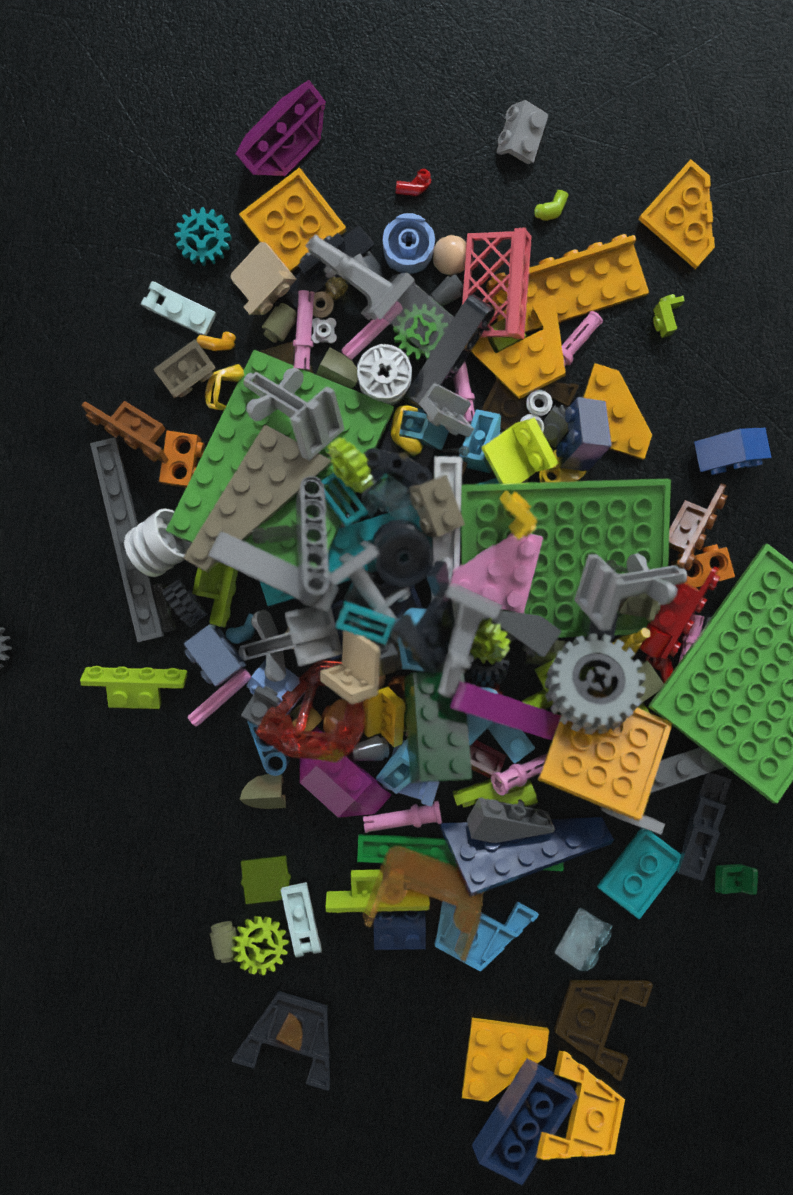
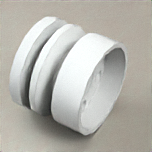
[357,344,412,405]
[124,508,192,577]

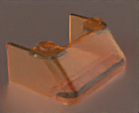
[363,846,484,962]

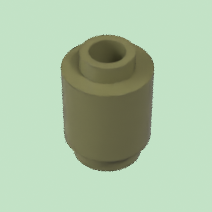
[262,303,297,343]
[210,921,238,963]

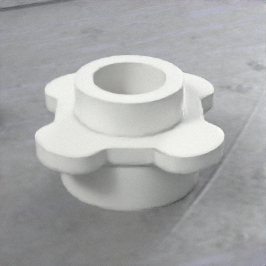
[311,318,337,343]

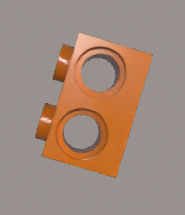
[159,431,204,488]
[671,544,735,588]

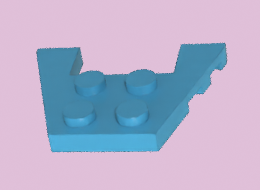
[435,866,539,972]

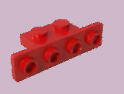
[650,567,720,660]

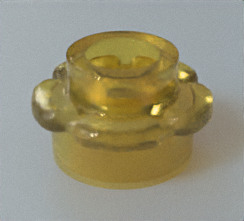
[325,276,348,300]

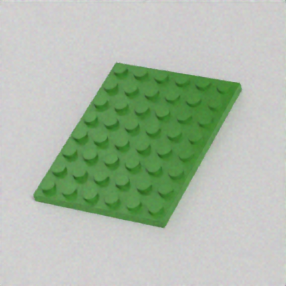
[166,350,394,567]
[460,479,671,637]
[648,544,793,803]

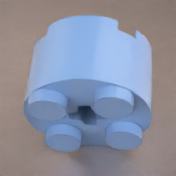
[383,213,435,274]

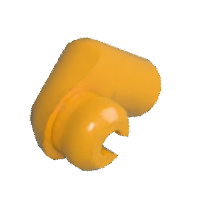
[197,332,236,351]

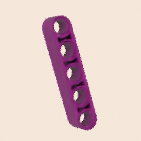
[451,681,562,740]

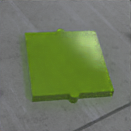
[241,856,291,904]

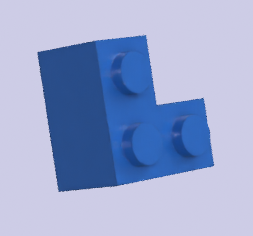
[694,428,771,475]

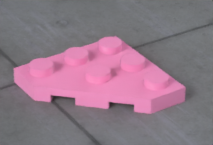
[450,533,543,614]

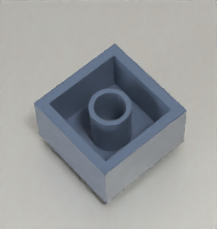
[184,625,247,686]

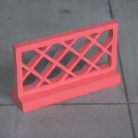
[462,228,531,339]

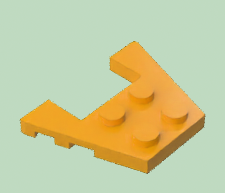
[471,295,566,399]
[536,1051,625,1160]

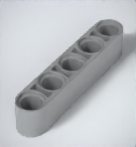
[208,531,339,612]

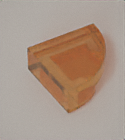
[276,1013,303,1051]

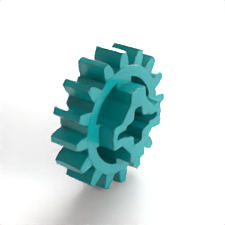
[175,207,232,266]

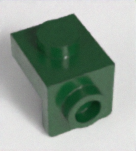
[715,864,758,895]

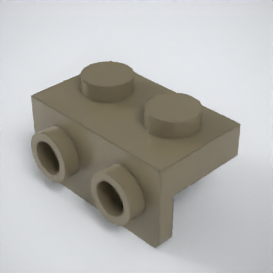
[154,339,215,398]
[409,475,465,537]

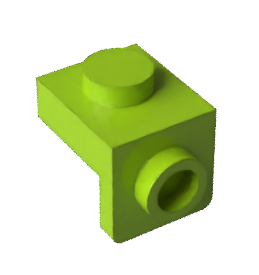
[654,294,685,338]

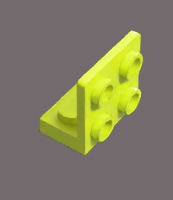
[481,417,558,484]

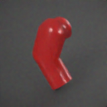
[396,169,431,196]
[646,655,673,683]

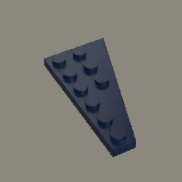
[440,817,614,896]

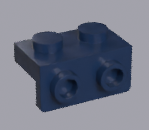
[374,910,426,950]

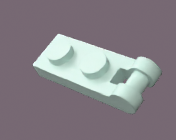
[141,281,217,336]
[281,882,322,958]

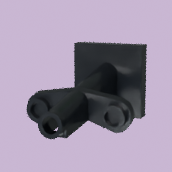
[363,431,435,494]

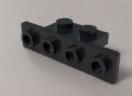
[285,226,374,309]

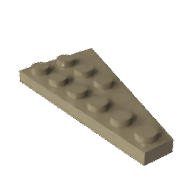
[183,425,333,573]

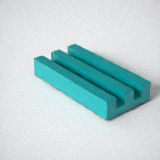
[322,473,368,528]
[335,601,395,645]

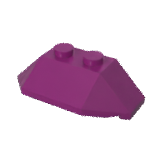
[236,80,326,176]
[299,726,392,817]

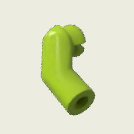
[534,190,569,221]

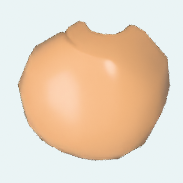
[432,235,467,276]

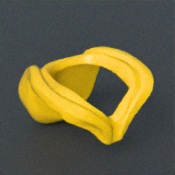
[205,364,244,410]
[391,405,423,457]

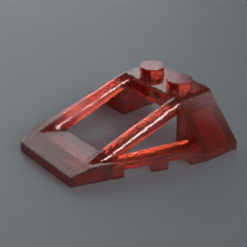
[256,660,367,762]

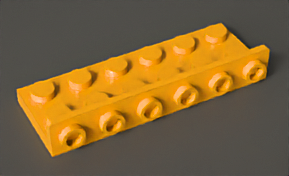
[486,234,649,333]

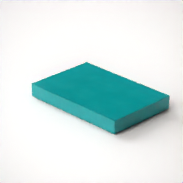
[597,827,681,919]

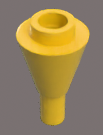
[613,628,650,659]

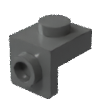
[543,403,568,448]

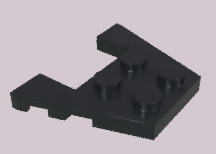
[390,561,455,674]
[232,991,330,1091]

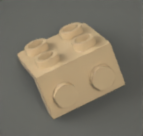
[231,242,297,315]
[320,631,381,704]

